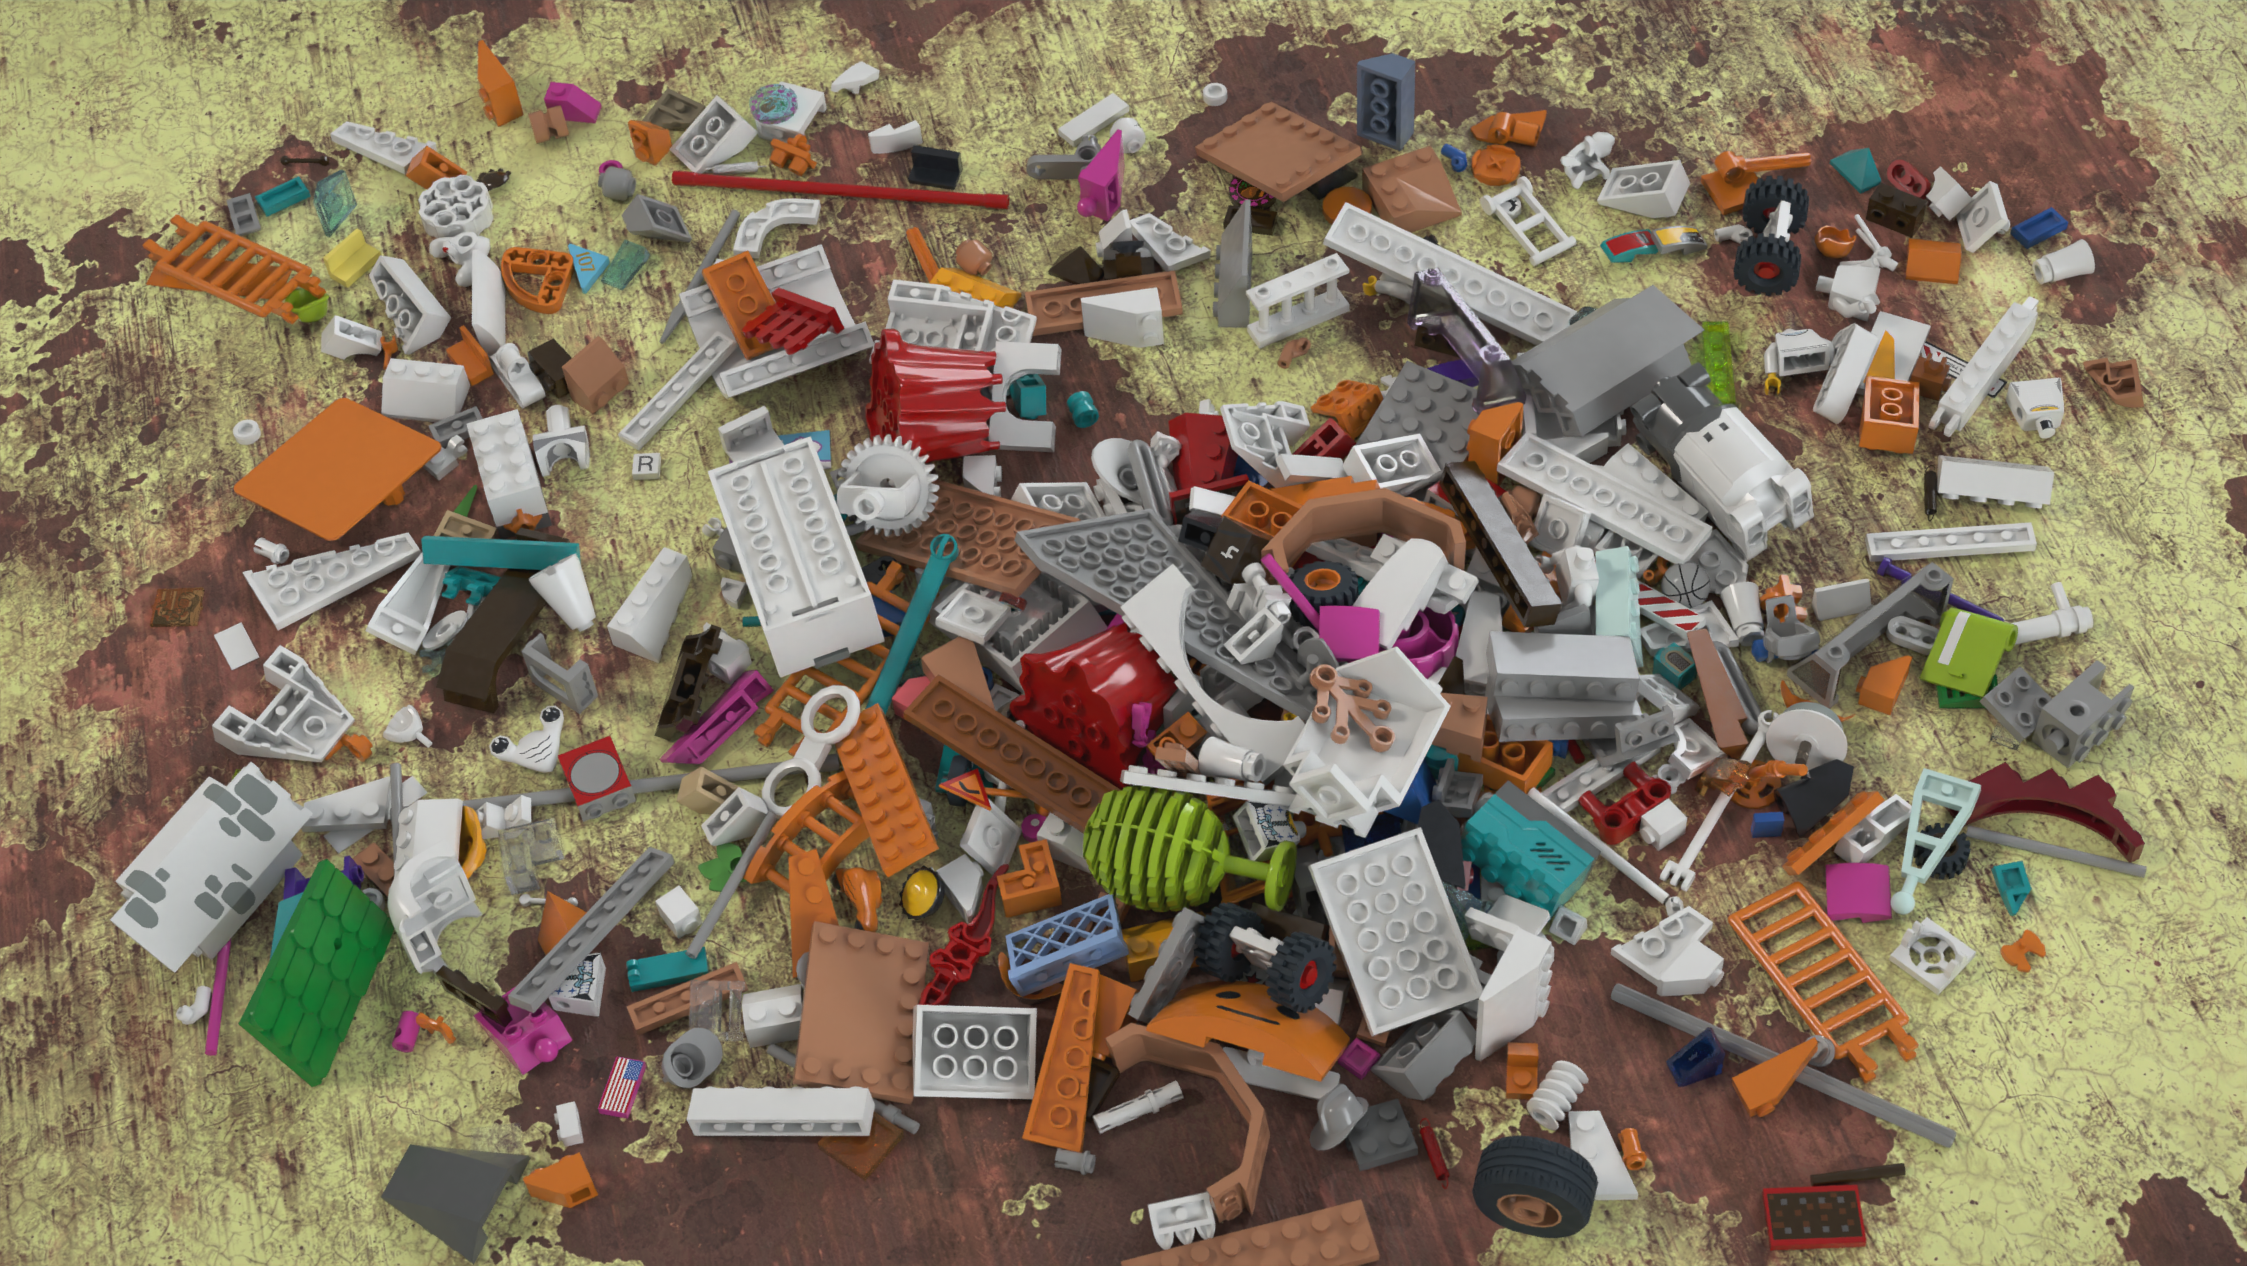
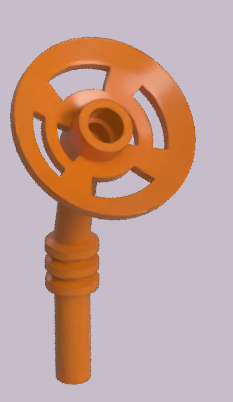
[1723,760,1808,809]

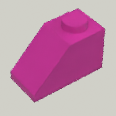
[544,82,602,123]

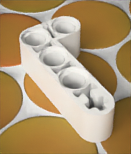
[1813,323,1878,424]

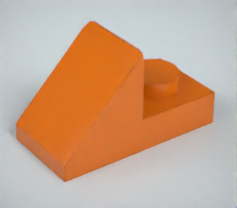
[1506,1042,1539,1100]

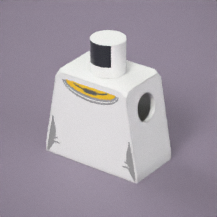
[2006,378,2064,438]

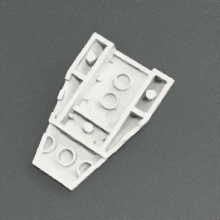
[869,279,1037,364]

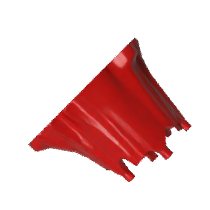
[865,328,1006,464]
[1010,622,1178,791]

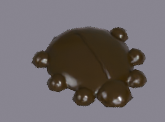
[477,168,511,191]

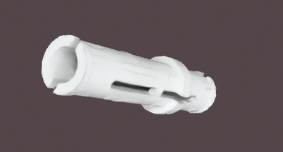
[1092,1080,1184,1134]

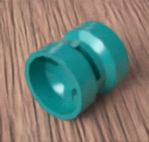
[1066,391,1099,428]

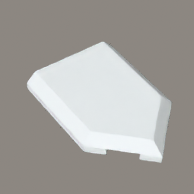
[1689,529,1749,594]

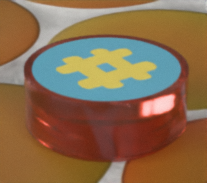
[998,592,1027,612]

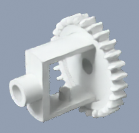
[837,434,939,537]

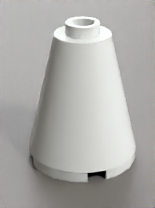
[529,554,596,632]

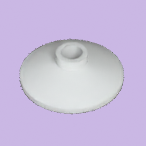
[422,610,468,650]

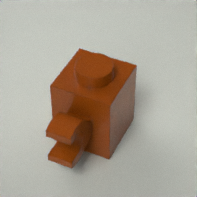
[1910,353,1952,401]

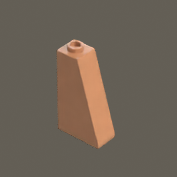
[921,636,995,710]

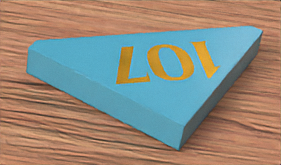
[568,244,610,294]

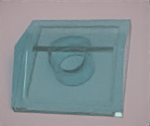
[313,169,357,237]

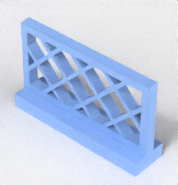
[1006,894,1129,997]

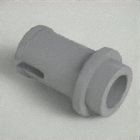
[1055,1148,1096,1175]

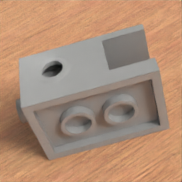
[2032,660,2134,768]

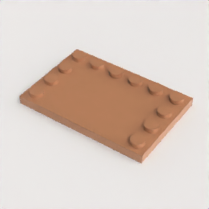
[1195,102,1362,202]
[792,921,929,1105]

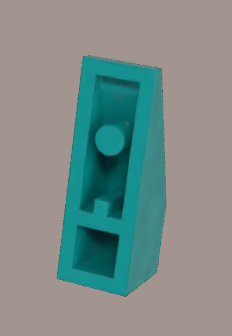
[1009,374,1046,419]

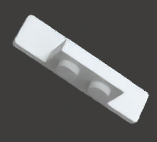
[1223,1047,1340,1100]

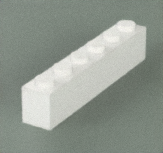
[687,1086,875,1136]

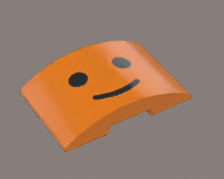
[1146,981,1350,1082]

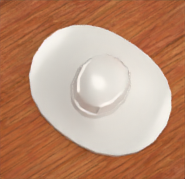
[1091,438,1170,505]

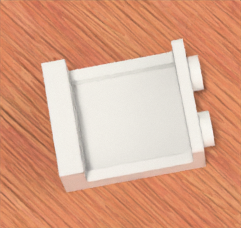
[755,82,827,143]

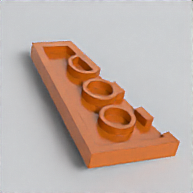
[788,849,839,978]

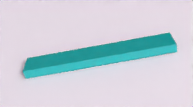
[421,536,581,570]

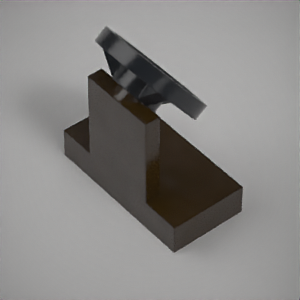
[1103,240,1155,280]

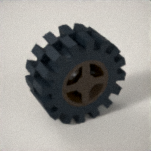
[1914,823,1971,880]

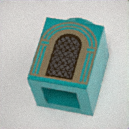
[1652,642,1697,691]

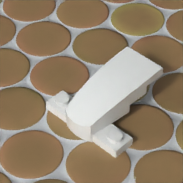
[1353,534,1479,650]

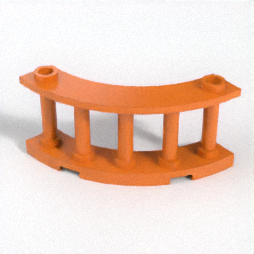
[743,771,870,894]

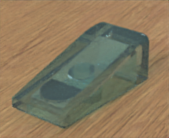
[601,240,650,291]

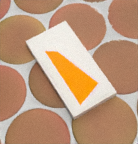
[1856,311,1931,395]

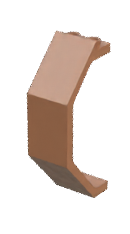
[1261,488,1466,593]
[1105,1023,1270,1223]

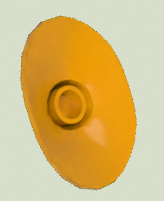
[458,806,487,879]

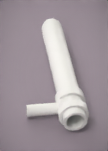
[2011,582,2093,645]

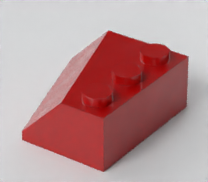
[1168,412,1238,490]

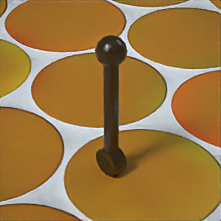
[280,156,330,166]

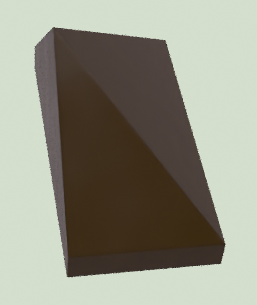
[1048,246,1104,285]

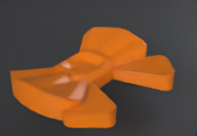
[2000,929,2046,972]
[416,1012,456,1044]

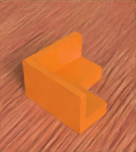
[997,839,1062,918]

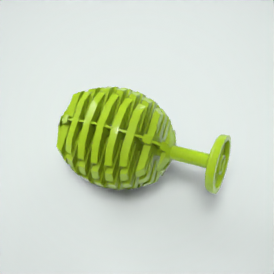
[1083,785,1297,912]

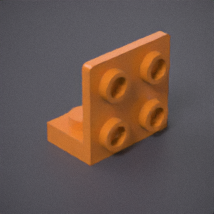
[1310,380,1384,439]

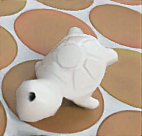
[1560,132,1615,189]

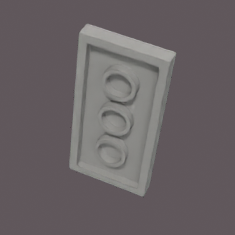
[1128,907,1206,1024]

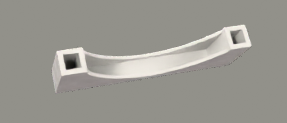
[1120,564,1305,785]

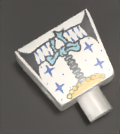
[1233,800,1306,862]
[548,953,606,1016]

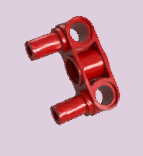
[1578,761,1671,845]

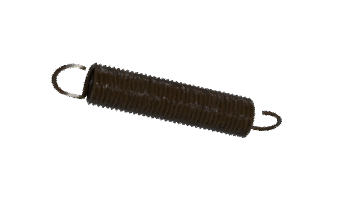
[1924,465,1937,521]

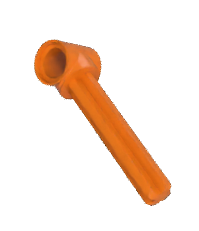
[1715,151,1811,184]

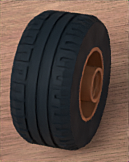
[1472,1136,1598,1238]

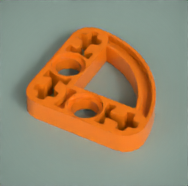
[501,247,575,314]

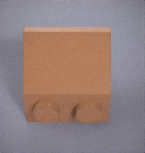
[562,336,629,414]

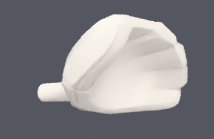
[383,705,432,748]

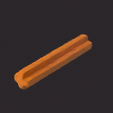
[906,227,939,282]

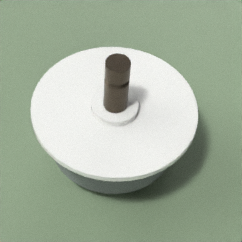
[1766,702,1848,771]

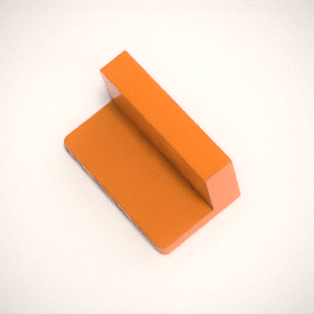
[446,325,494,386]

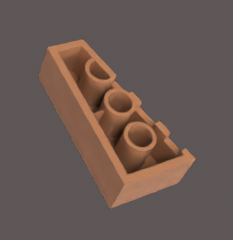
[1432,693,1488,762]

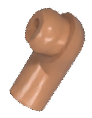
[1277,338,1311,369]

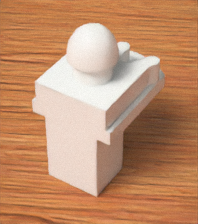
[1150,431,1181,469]

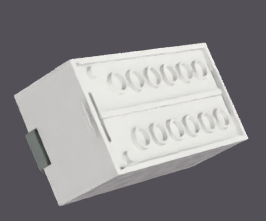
[708,436,885,677]

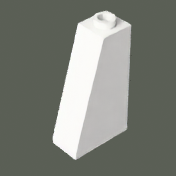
[1456,591,1503,696]

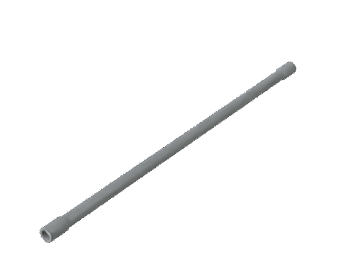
[390,753,840,823]

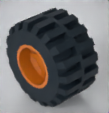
[1289,561,1359,629]

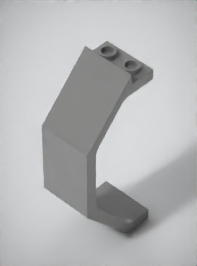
[1534,604,1679,768]

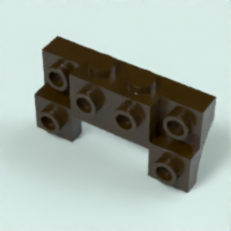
[654,624,723,741]

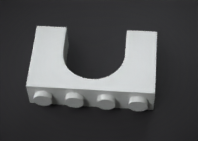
[985,341,1061,452]

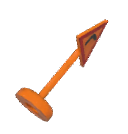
[939,768,1050,817]

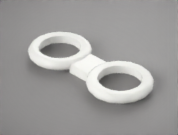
[762,685,860,819]

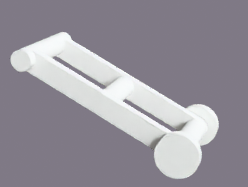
[1480,176,1577,266]

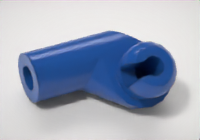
[1441,143,1467,172]

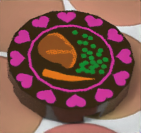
[1229,177,1277,210]

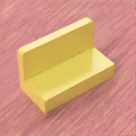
[323,228,381,288]

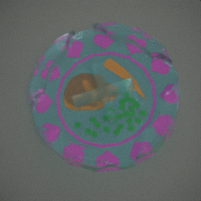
[749,84,798,124]

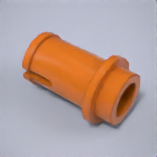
[1618,1128,1647,1170]

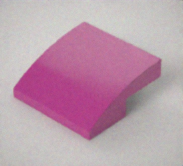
[1319,606,1380,663]
[1826,863,1892,923]

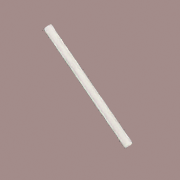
[1527,787,1670,904]

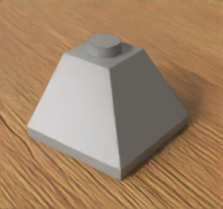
[622,194,692,242]

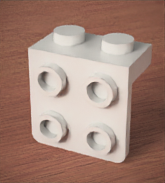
[718,406,784,462]
[1464,895,1550,951]

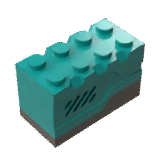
[1461,780,1601,923]

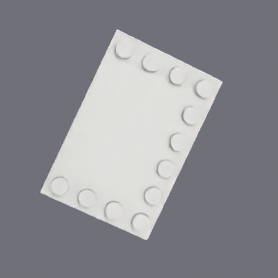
[1308,827,1483,1037]

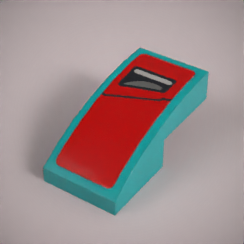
[1600,229,1658,263]

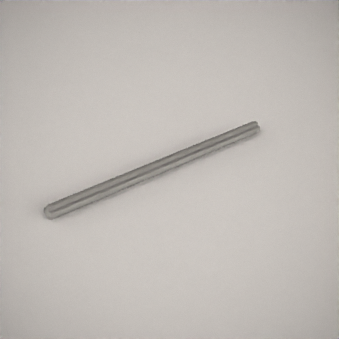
[1611,984,1956,1148]

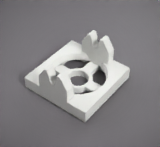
[1636,674,1700,725]
[1889,917,1976,995]

